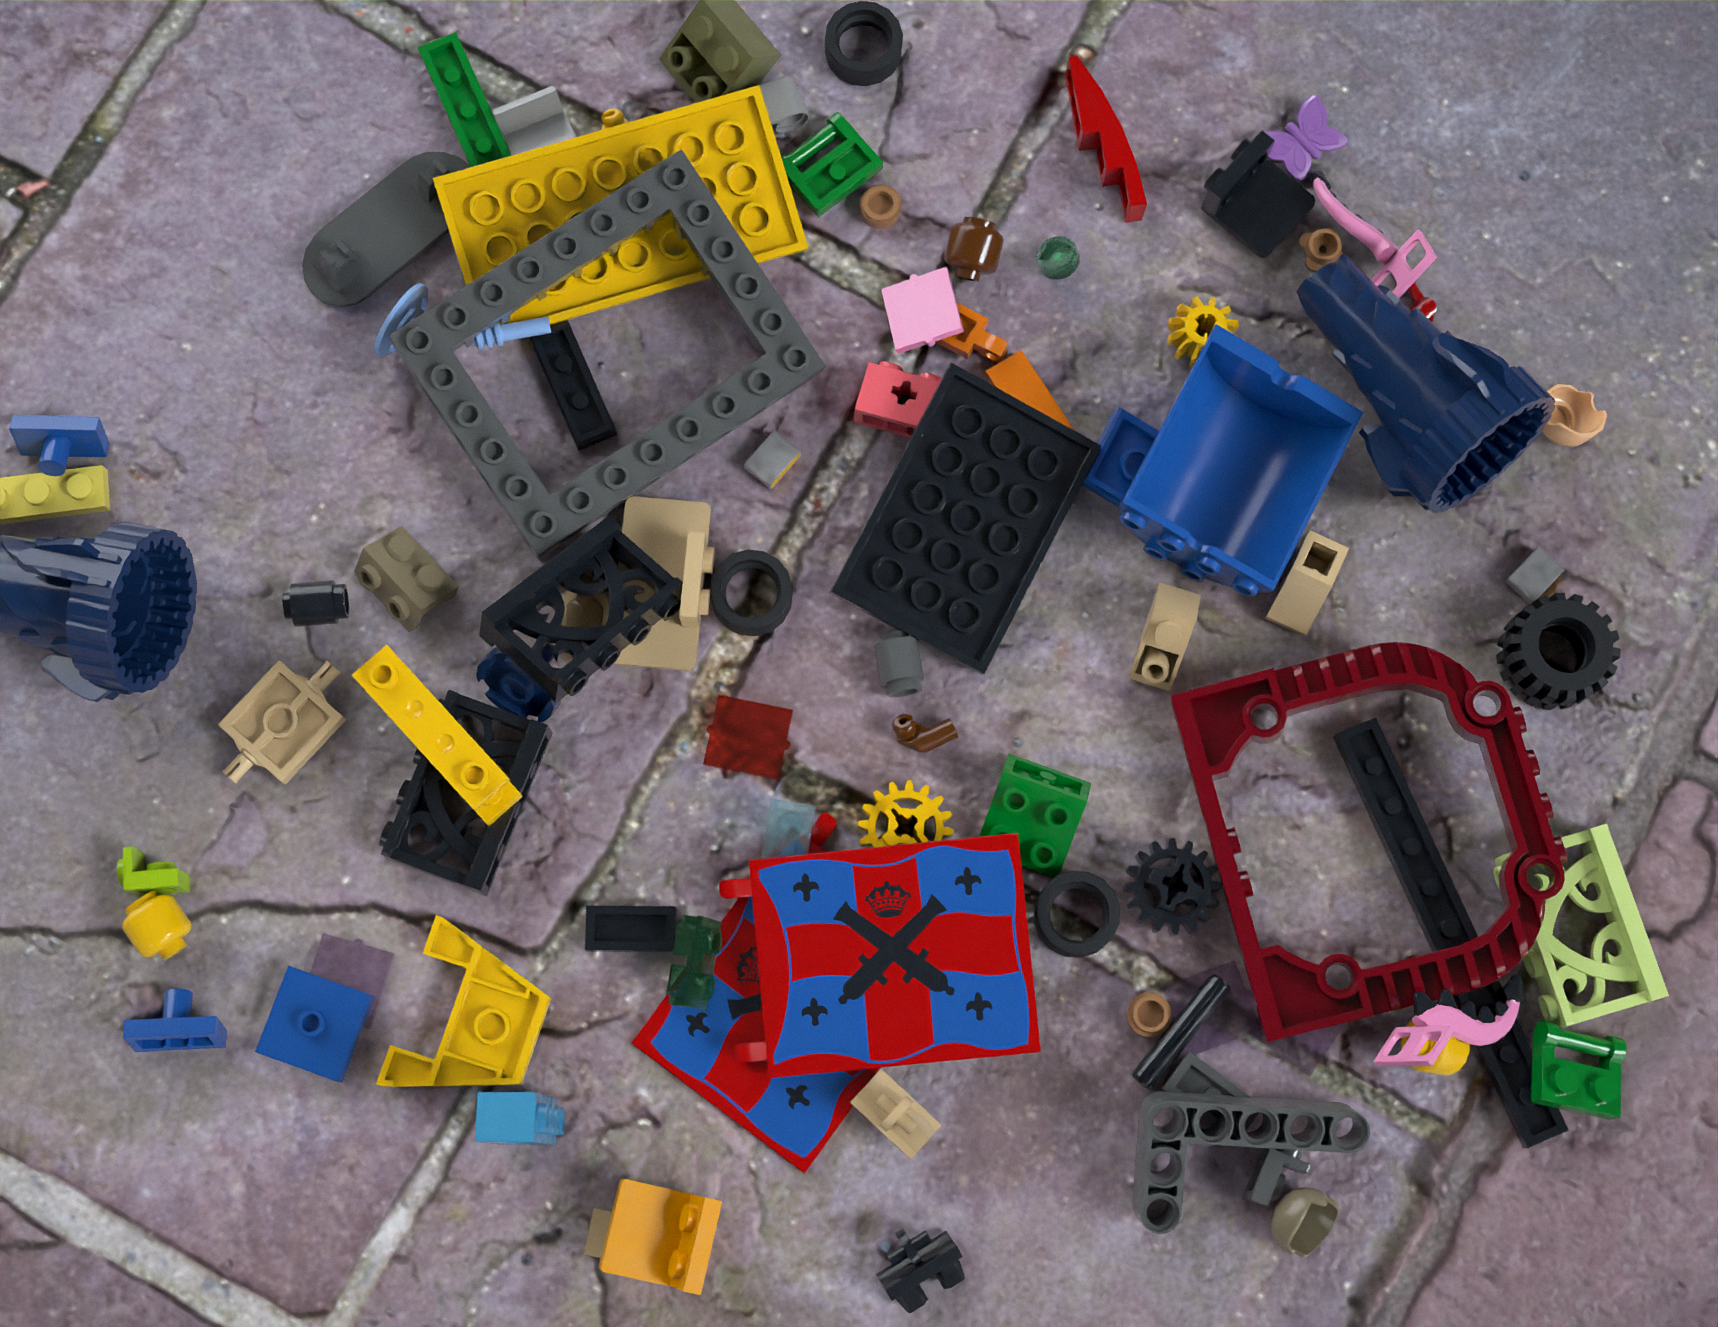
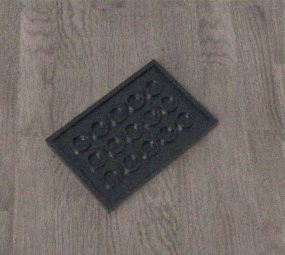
[829,363,1101,675]

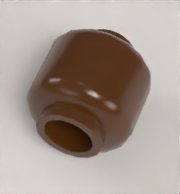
[944,217,1004,282]

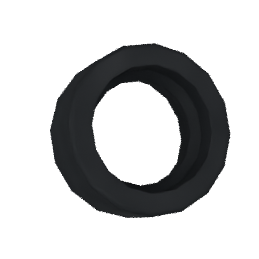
[825,1,903,86]
[710,549,793,636]
[1033,871,1120,958]

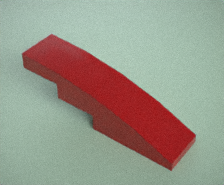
[1065,56,1147,223]

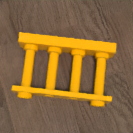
[352,644,523,826]

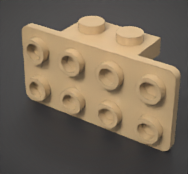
[614,496,714,671]

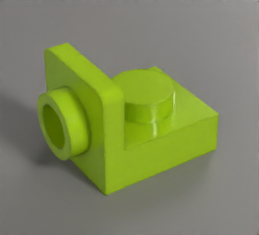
[117,846,190,897]

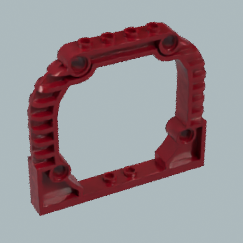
[1170,642,1567,1043]

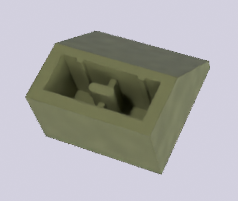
[659,0,781,103]

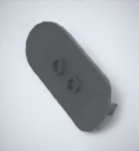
[302,152,470,307]

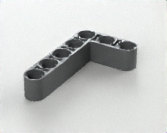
[1132,1091,1370,1234]

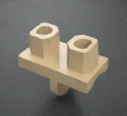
[850,1069,942,1160]

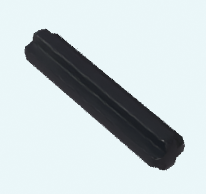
[1132,974,1230,1089]

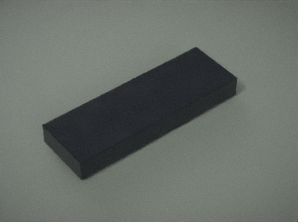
[529,320,617,451]

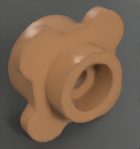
[1299,228,1344,272]

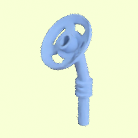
[374,283,551,358]

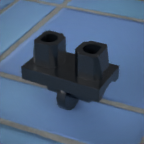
[876,1228,965,1313]

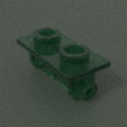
[665,915,722,1011]

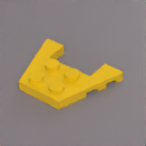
[376,915,551,1087]

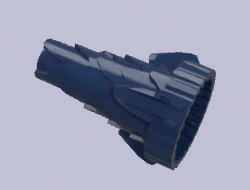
[1296,253,1555,513]
[0,522,197,702]

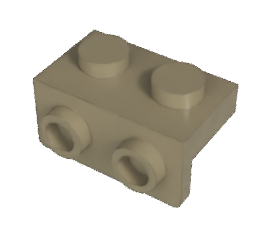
[354,526,459,632]

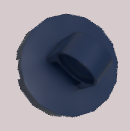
[476,643,561,722]

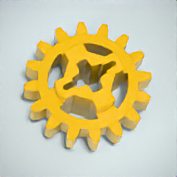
[857,780,954,848]

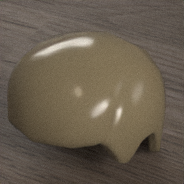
[1270,1187,1340,1258]

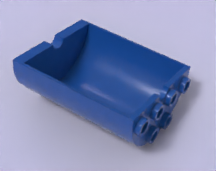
[1118,324,1363,597]

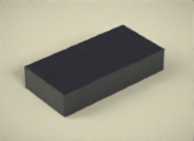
[585,905,677,953]

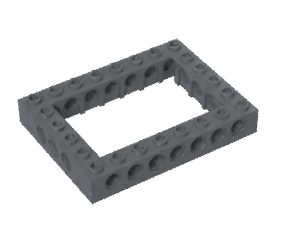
[389,149,826,560]

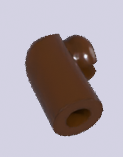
[892,714,958,753]

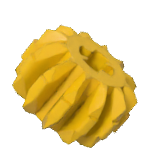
[1167,296,1239,369]

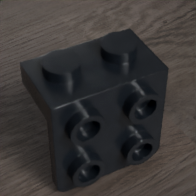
[1201,130,1315,258]

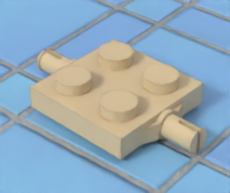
[218,660,346,785]

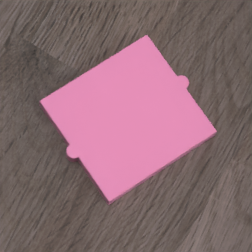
[881,267,964,354]

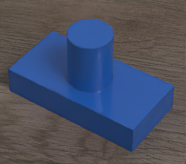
[9,415,110,476]
[123,989,227,1052]

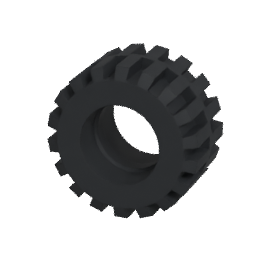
[1496,593,1621,710]

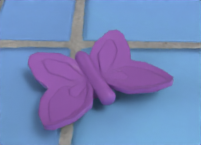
[1265,95,1348,181]

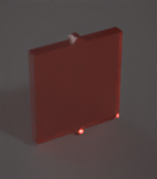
[703,695,793,781]

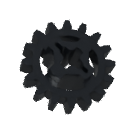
[1123,838,1222,936]

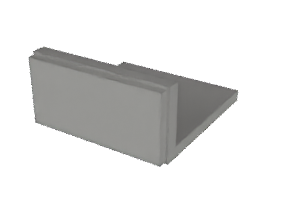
[493,86,576,156]

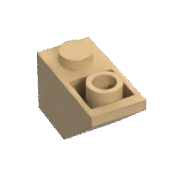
[1265,530,1349,637]
[1129,582,1201,691]

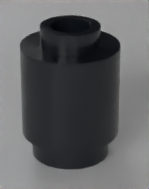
[282,580,349,627]

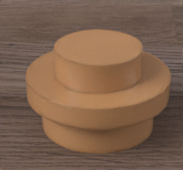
[1126,992,1172,1038]

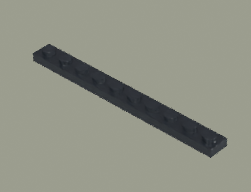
[1333,718,1569,1148]

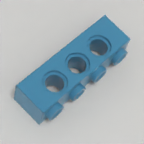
[475,1092,565,1145]

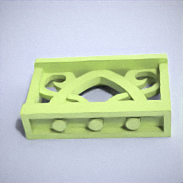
[1493,824,1669,1028]

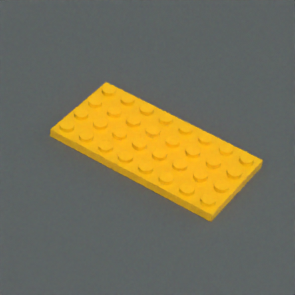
[433,85,808,326]

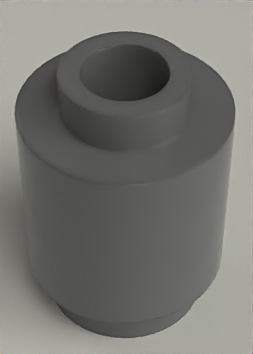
[874,630,924,697]

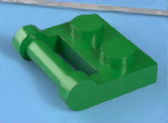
[780,112,883,218]
[1531,1020,1627,1120]

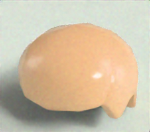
[1542,384,1607,447]

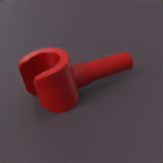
[1407,282,1436,322]

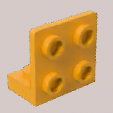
[599,1178,722,1295]

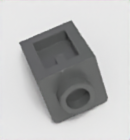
[1242,1148,1312,1207]

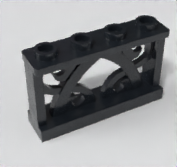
[479,515,683,703]
[379,690,553,896]

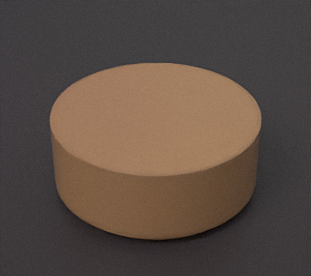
[860,184,902,229]

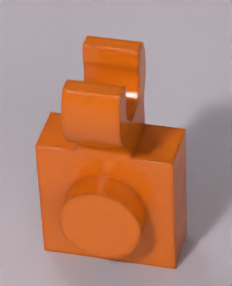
[935,302,1008,365]

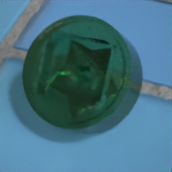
[1036,236,1080,280]

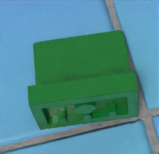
[979,753,1091,877]

